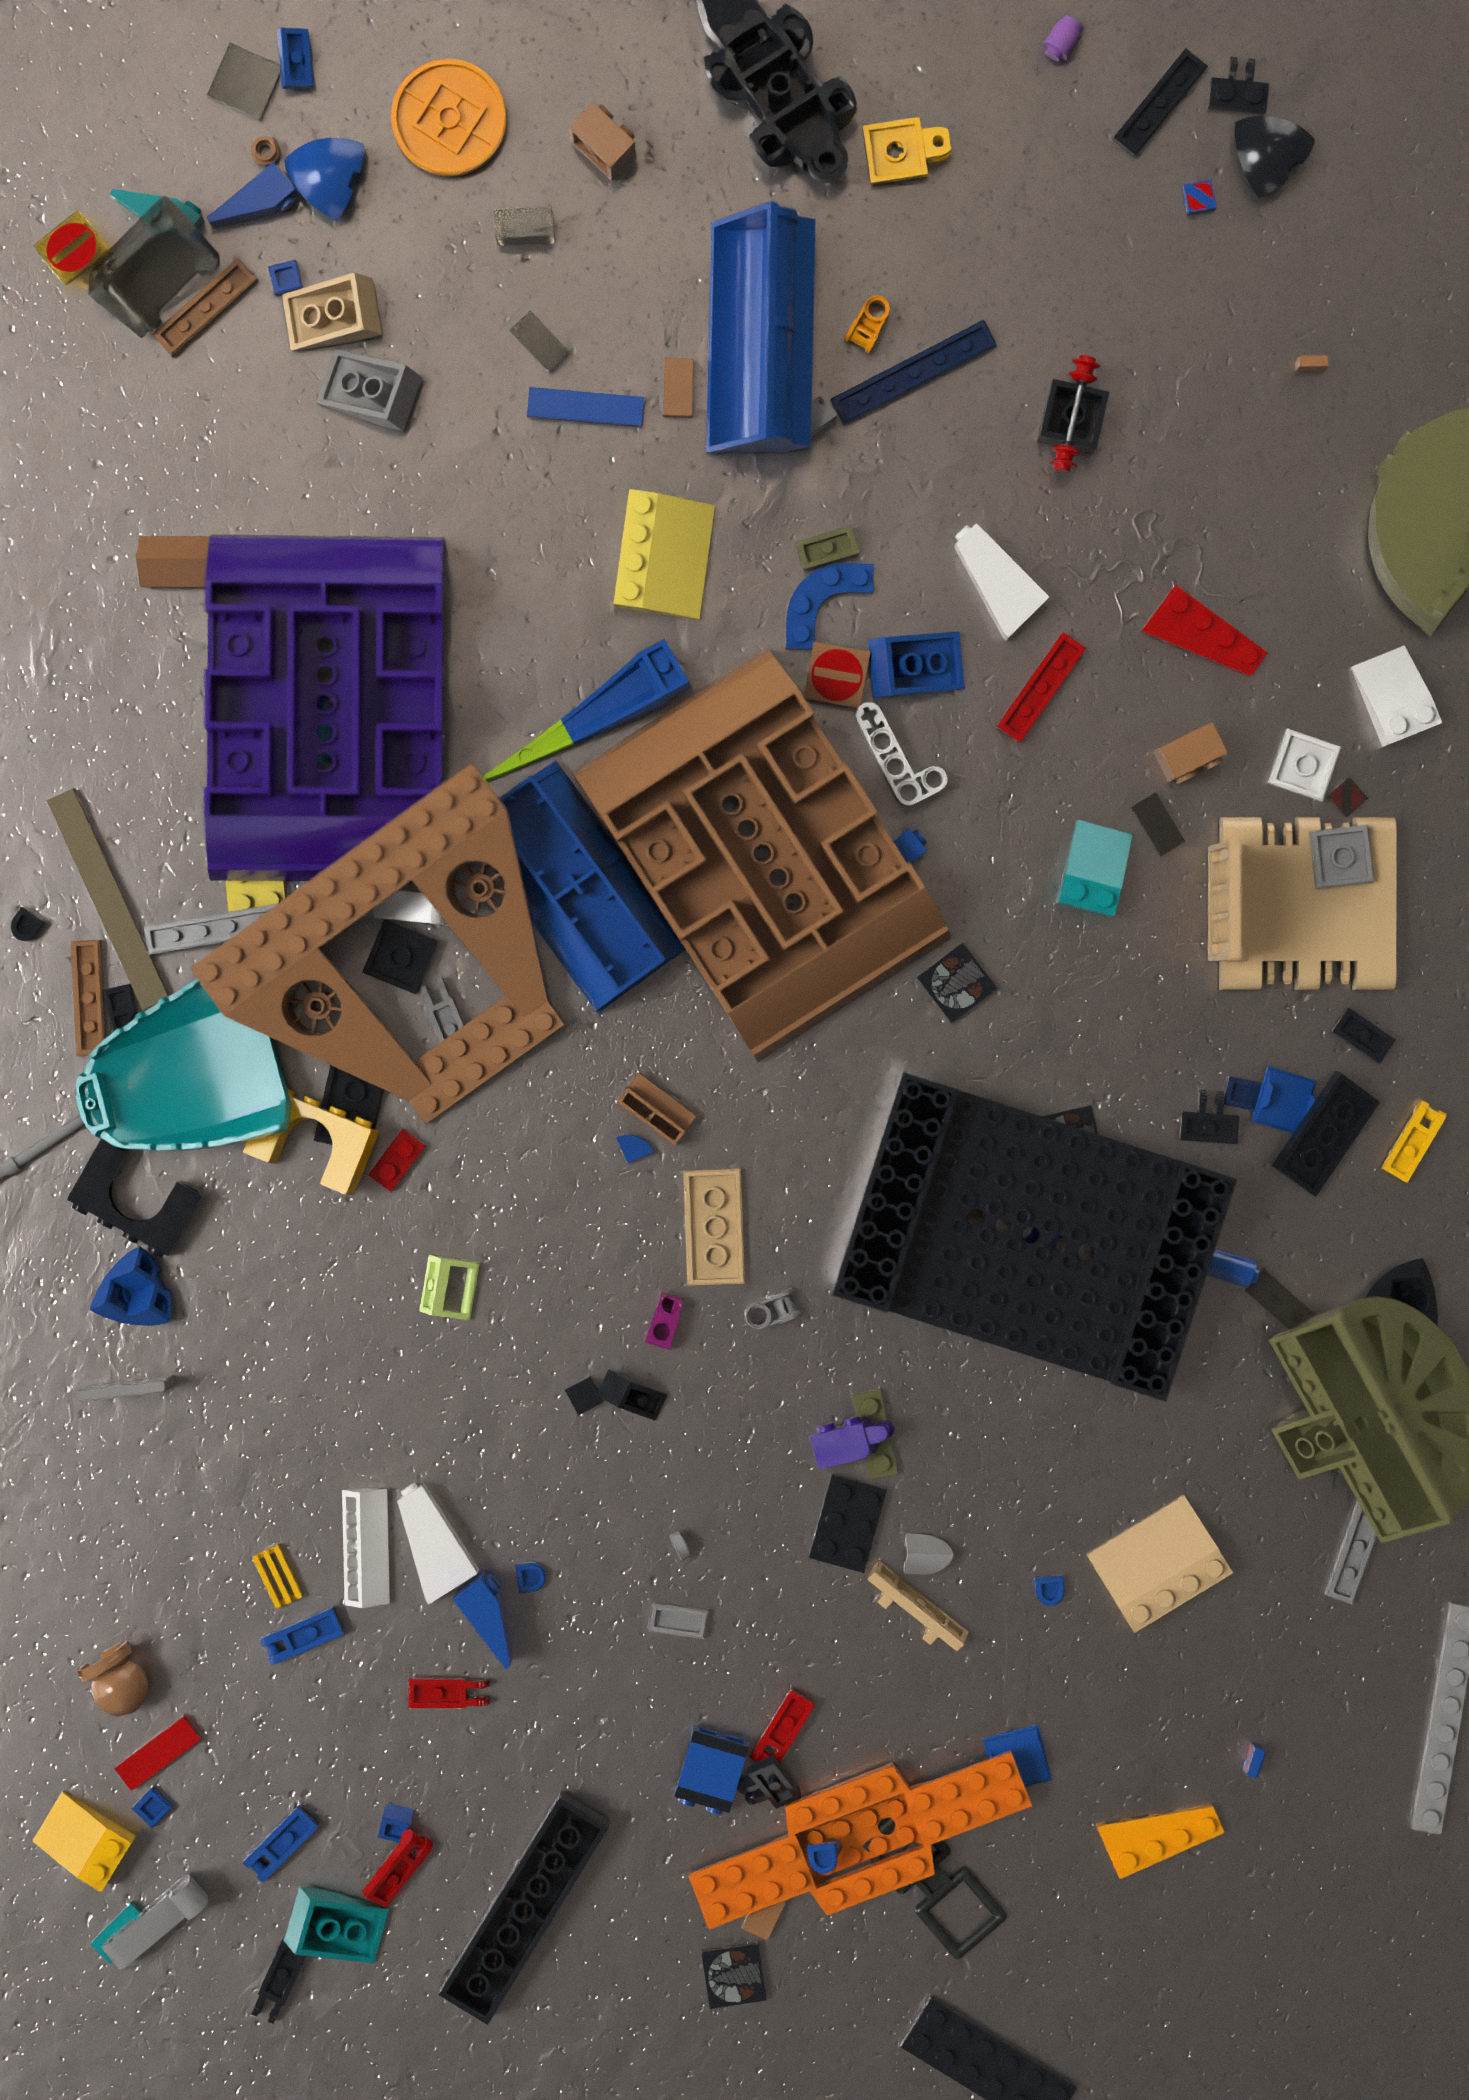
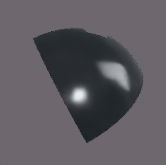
[1235,116,1315,198]
[1365,1258,1438,1326]

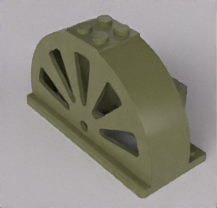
[1368,407,1469,637]
[1269,1297,1469,1543]

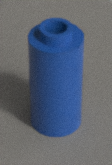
[1207,1248,1260,1288]

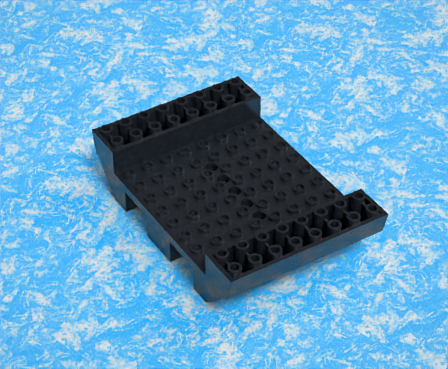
[832,1072,1237,1402]

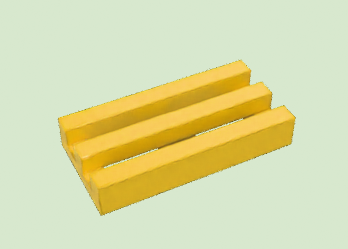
[252,1544,303,1609]

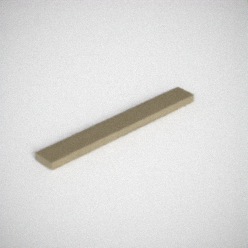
[46,788,169,1010]

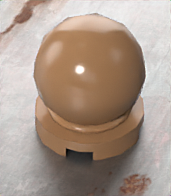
[76,1641,149,1716]

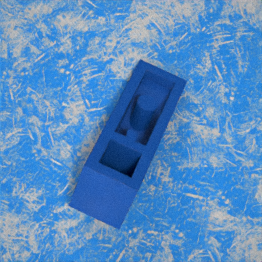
[207,162,298,228]

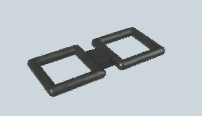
[862,1818,1007,1959]

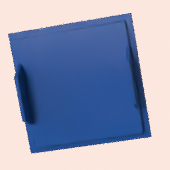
[1252,1066,1316,1133]
[982,1724,1052,1787]

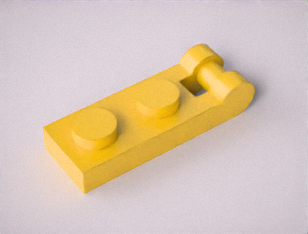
[1381,1099,1447,1183]

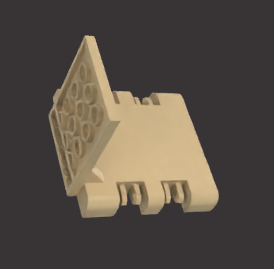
[1208,817,1397,990]

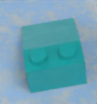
[1055,820,1133,918]
[284,1887,389,1964]

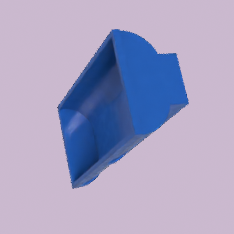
[706,201,815,454]
[490,760,686,1013]

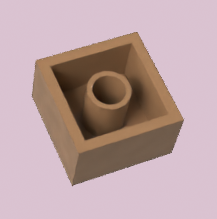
[568,101,636,180]
[1153,722,1228,784]

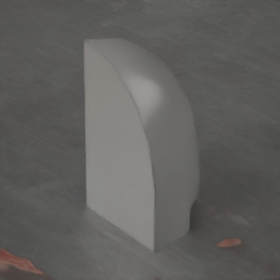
[811,396,837,438]
[904,1533,954,1575]

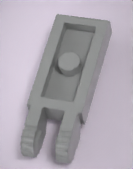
[420,977,465,1042]

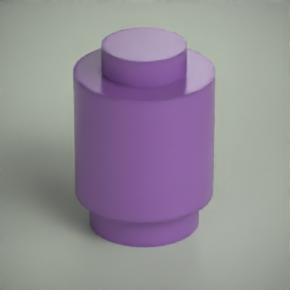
[1043,15,1084,61]

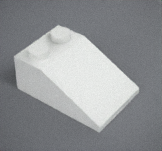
[1351,645,1442,747]

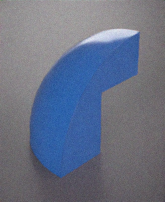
[284,138,364,221]
[90,1246,172,1326]

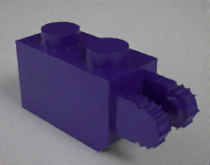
[809,1416,895,1469]

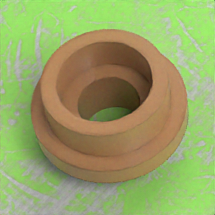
[251,136,280,166]

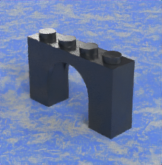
[67,1139,206,1258]

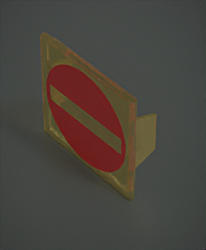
[33,210,111,286]

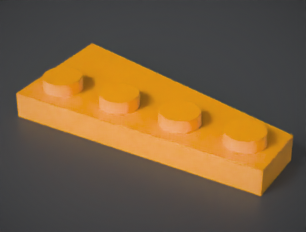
[1096,1804,1225,1879]

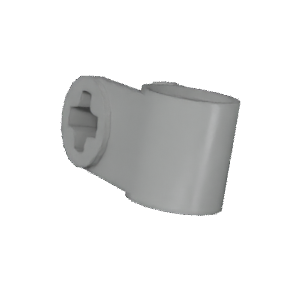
[744,1288,802,1330]

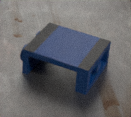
[674,1725,749,1815]

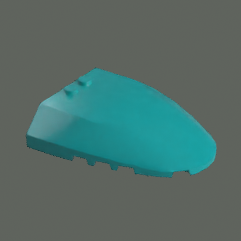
[76,979,292,1150]

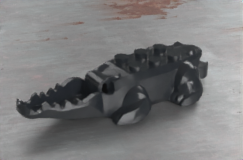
[695,0,857,183]

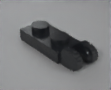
[251,1939,306,2024]

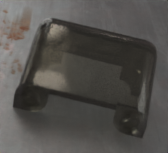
[88,196,220,339]

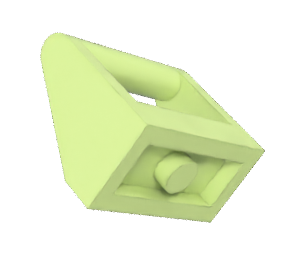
[419,1255,480,1320]

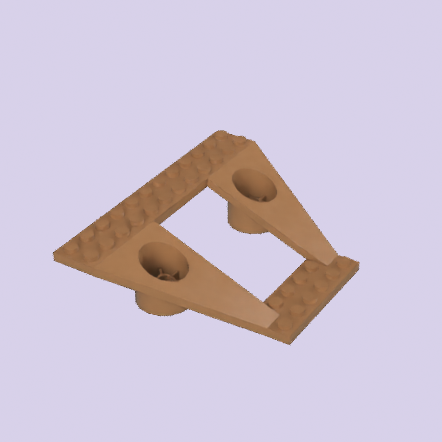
[190,763,566,1124]

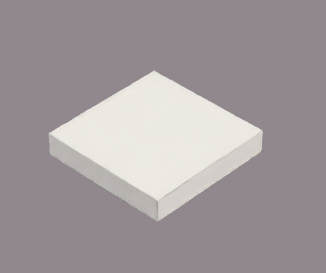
[1267,728,1341,802]

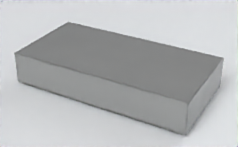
[648,1601,709,1639]

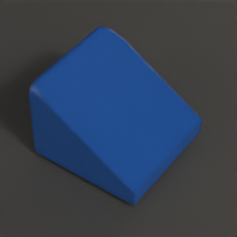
[378,1803,414,1843]

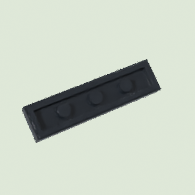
[1113,48,1208,158]

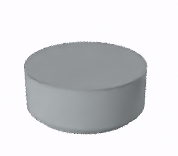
[669,1531,692,1561]

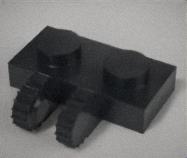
[1208,56,1269,115]
[1179,1090,1240,1144]
[737,1755,801,1809]

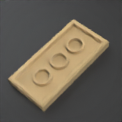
[683,1168,745,1286]

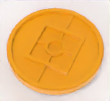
[391,59,507,177]

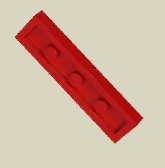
[996,632,1086,743]

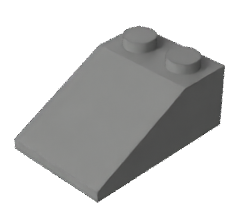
[316,349,422,431]

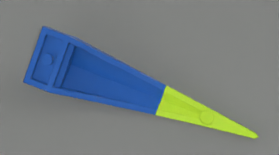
[483,639,691,782]

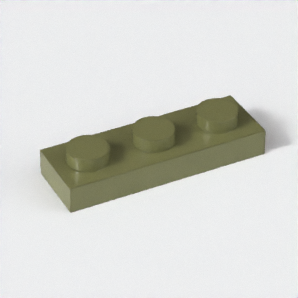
[852,1388,898,1480]

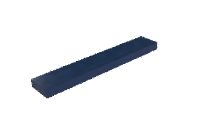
[830,319,997,426]

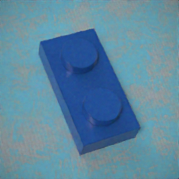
[277,28,313,89]

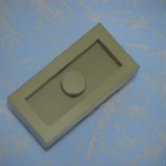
[796,526,859,571]

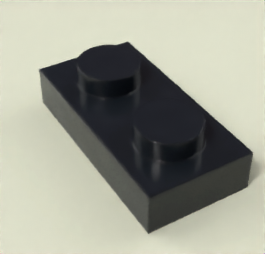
[1331,1008,1396,1064]

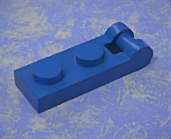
[259,1607,345,1665]
[242,1805,319,1883]

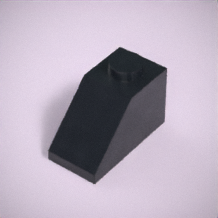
[596,1369,667,1421]

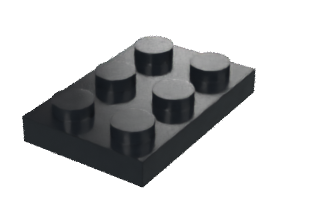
[808,1474,887,1573]

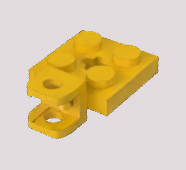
[863,117,951,185]

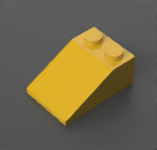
[32,1791,137,1892]

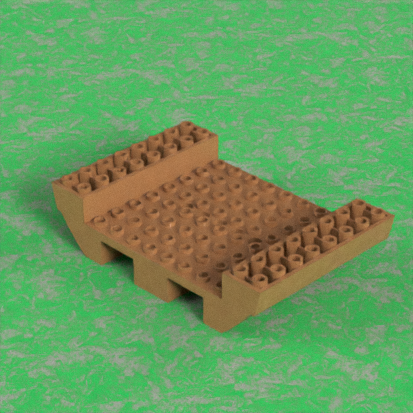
[572,648,951,1062]

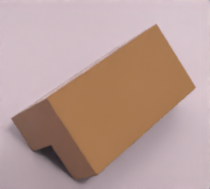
[136,536,210,587]
[617,1073,696,1145]

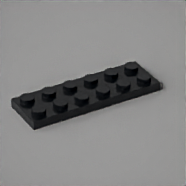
[900,1996,1077,2100]

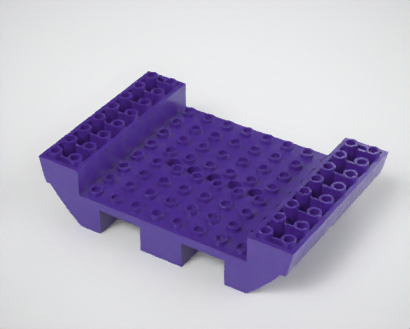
[204,534,444,882]

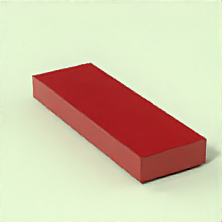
[114,1715,202,1791]

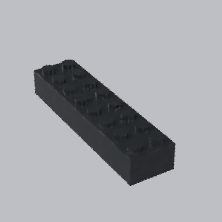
[438,1791,610,2025]

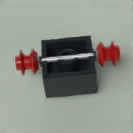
[1037,355,1109,473]

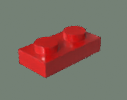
[368,1129,426,1192]

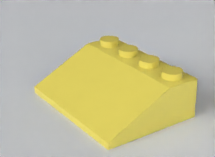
[614,489,715,620]

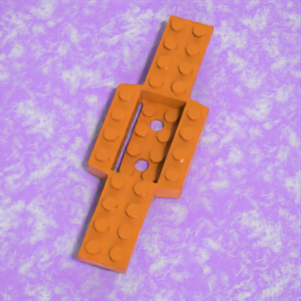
[688,1750,1032,1930]

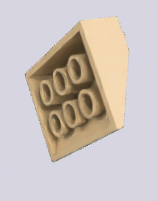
[1086,1495,1233,1633]

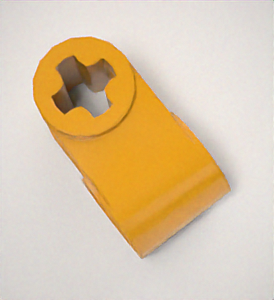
[844,295,890,354]

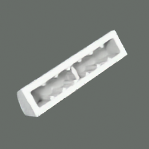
[342,1488,390,1608]

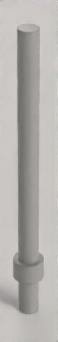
[0,1086,132,1180]

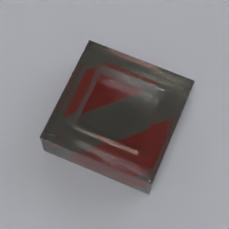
[1327,777,1368,818]

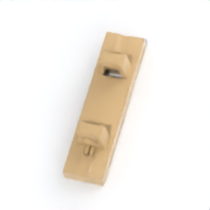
[867,1560,968,1651]

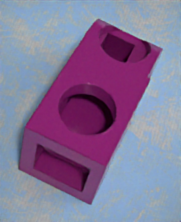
[645,1292,684,1350]

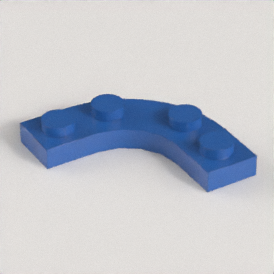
[786,563,874,650]

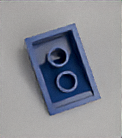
[868,632,965,698]
[453,1571,513,1669]

